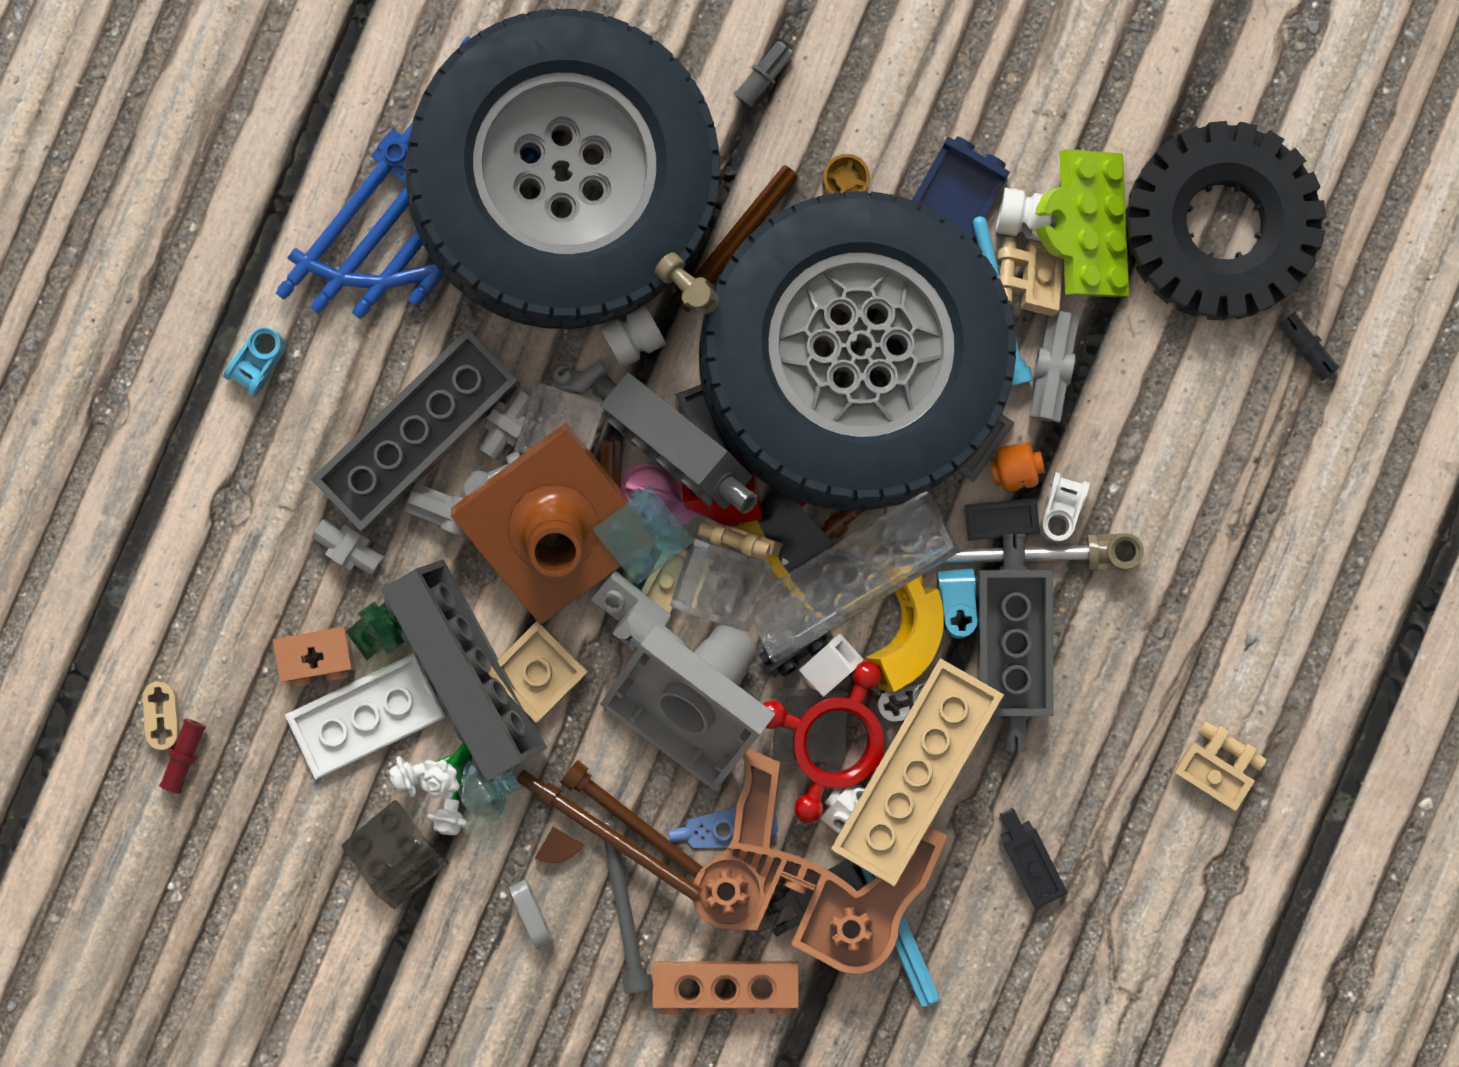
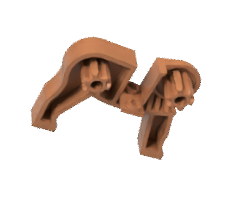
[693,749,948,974]

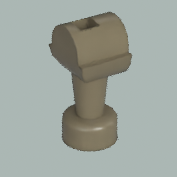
[654,252,719,314]

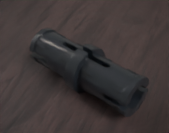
[1277,311,1340,381]

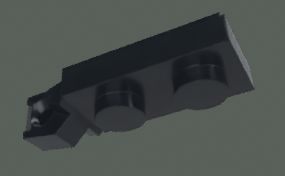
[999,808,1068,910]

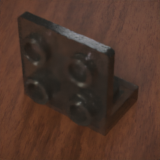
[342,800,449,910]

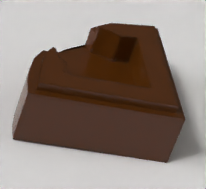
[535,826,584,863]

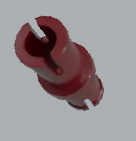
[159,718,206,794]

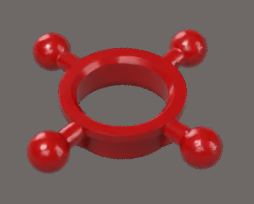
[763,661,885,823]

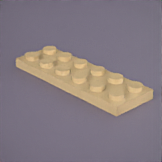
[831,658,1004,886]

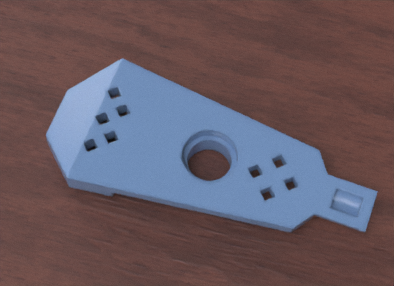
[669,807,778,848]

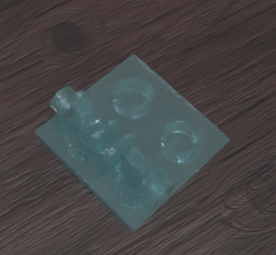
[593,485,694,585]

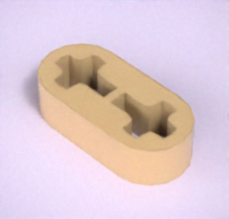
[142,682,180,750]

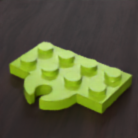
[1035,149,1129,298]

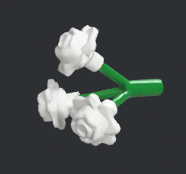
[389,743,472,836]

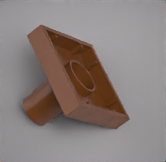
[451,422,656,625]

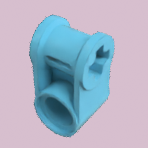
[223,327,286,397]
[937,568,978,639]

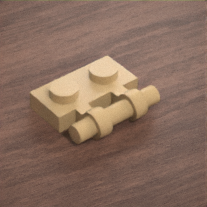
[997,237,1063,317]
[698,519,783,561]
[1173,721,1267,811]

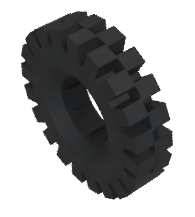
[1126,121,1326,321]

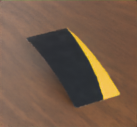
[736,489,876,630]

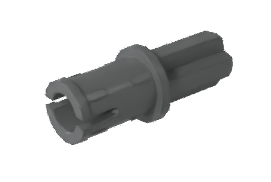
[733,41,793,108]

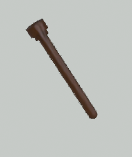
[560,760,703,879]

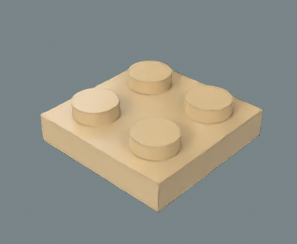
[488,621,589,723]

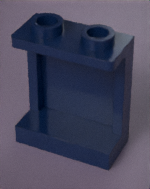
[912,136,1010,239]

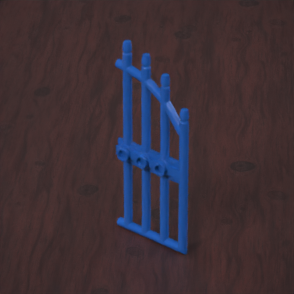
[276,36,561,319]

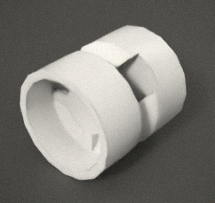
[996,188,1052,241]
[600,305,666,368]

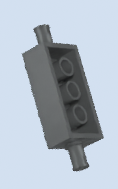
[593,372,758,514]
[977,534,1054,752]

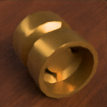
[822,154,870,195]

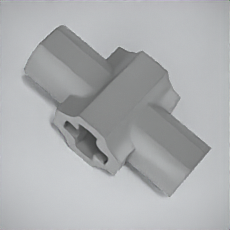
[478,387,536,460]
[312,519,385,577]

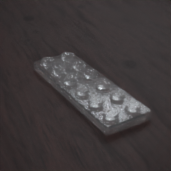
[744,491,960,663]

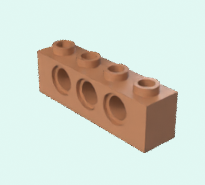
[653,961,799,1015]

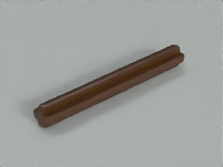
[675,165,798,312]

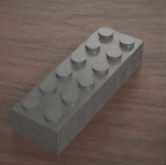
[311,328,521,533]
[381,559,547,781]

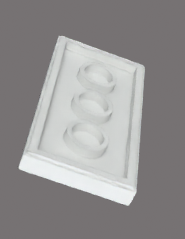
[285,653,447,780]

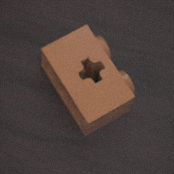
[273,626,356,688]

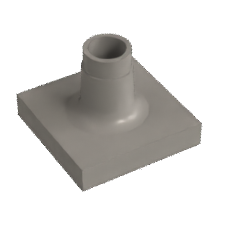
[600,625,775,791]

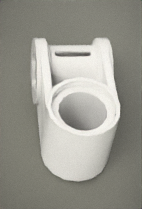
[1039,472,1090,544]

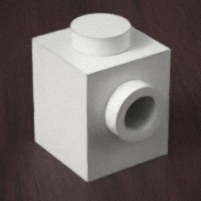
[799,633,864,697]

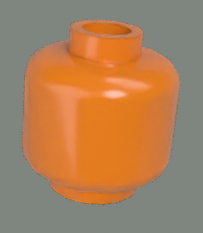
[990,442,1045,492]

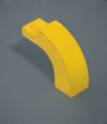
[865,561,944,692]

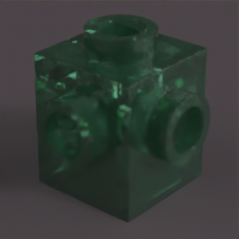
[346,602,405,661]

